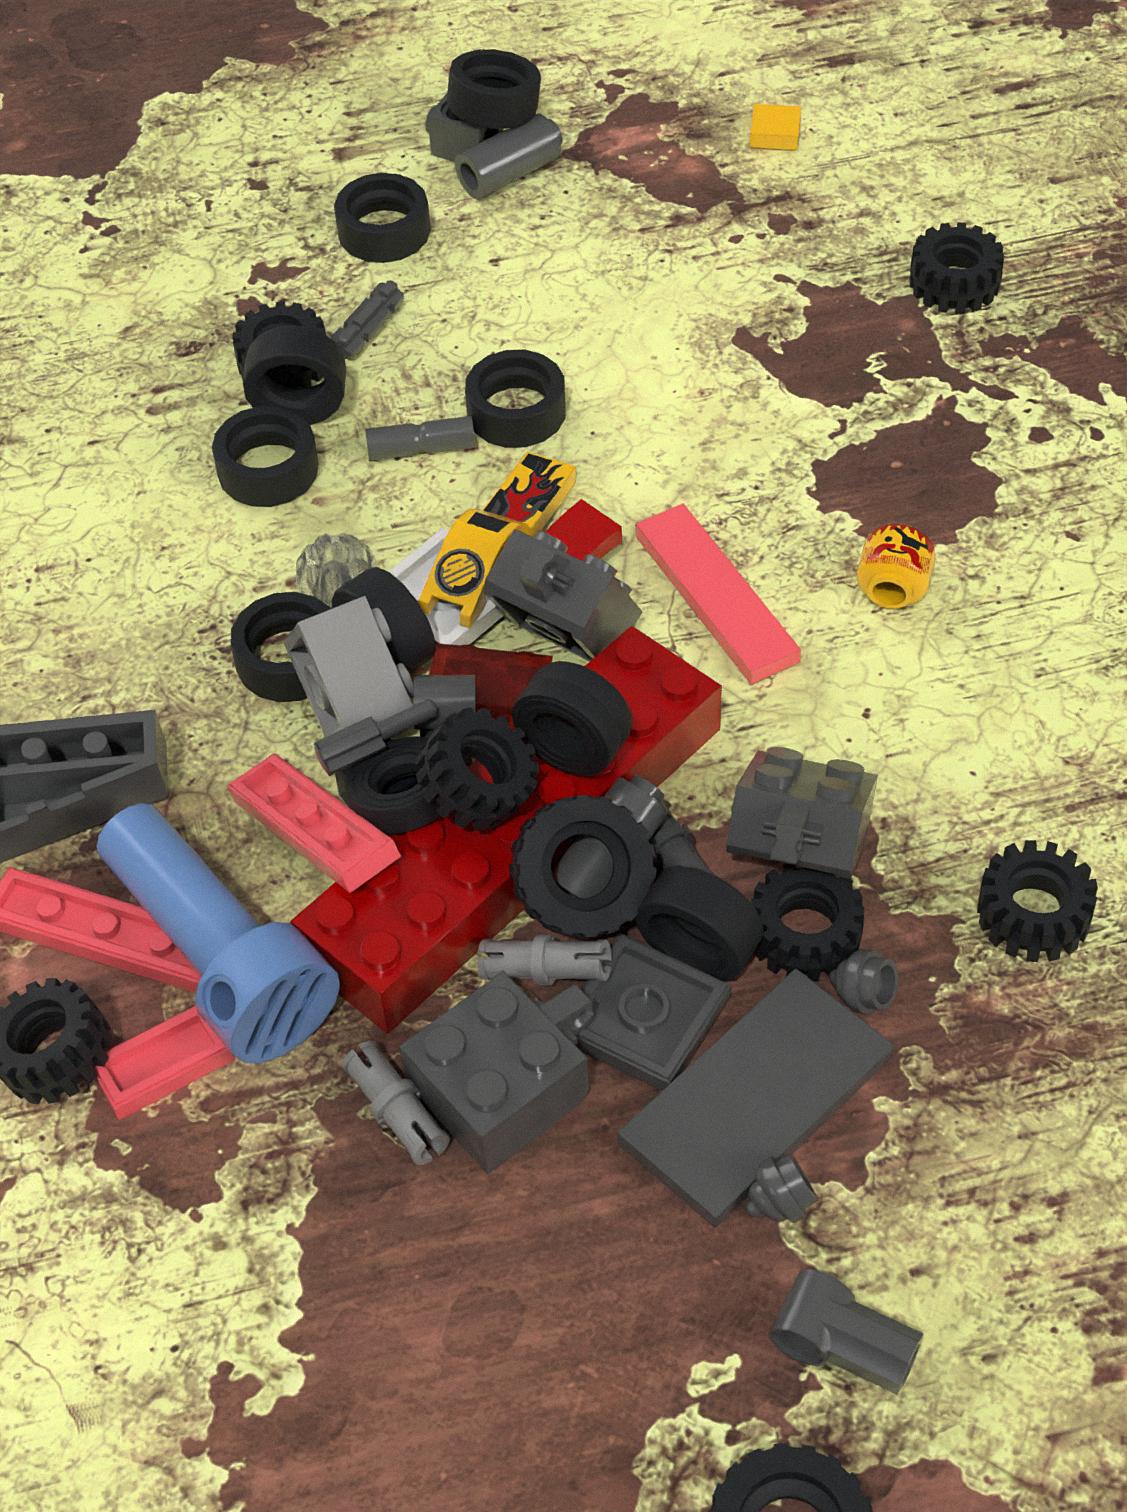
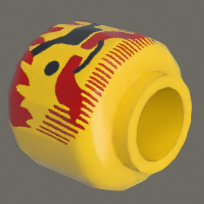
[857,524,936,609]

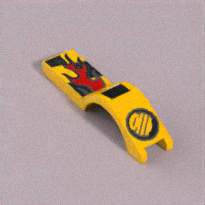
[418,452,576,628]

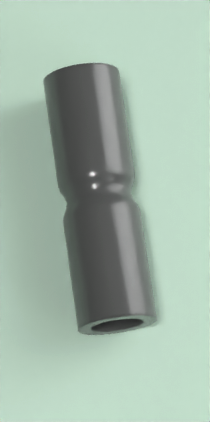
[365,416,475,461]

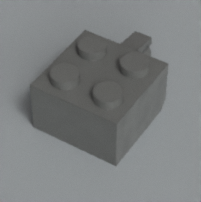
[484,529,642,662]
[726,747,878,879]
[399,971,594,1175]

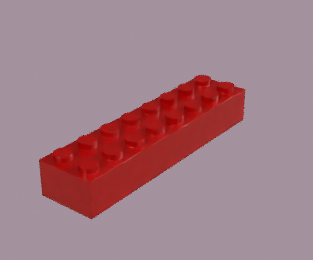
[290,625,722,1034]

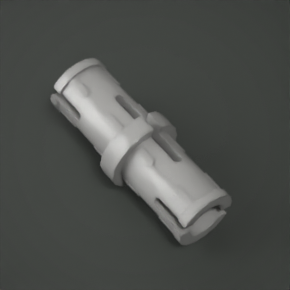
[477,934,612,985]
[342,1041,450,1165]

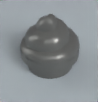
[829,949,899,1015]
[745,1153,818,1222]

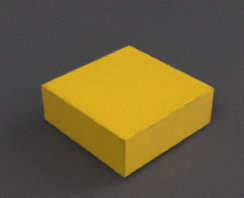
[750,104,802,150]

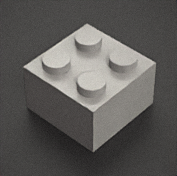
[284,596,414,737]

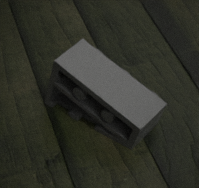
[0,710,168,863]

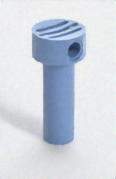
[96,803,340,1063]

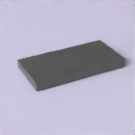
[617,968,894,1228]

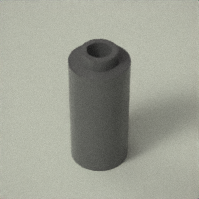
[455,114,563,199]
[551,775,668,898]

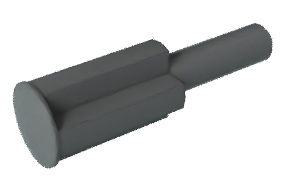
[314,699,438,776]

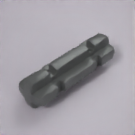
[331,280,404,359]

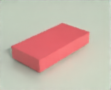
[93,1006,236,1121]

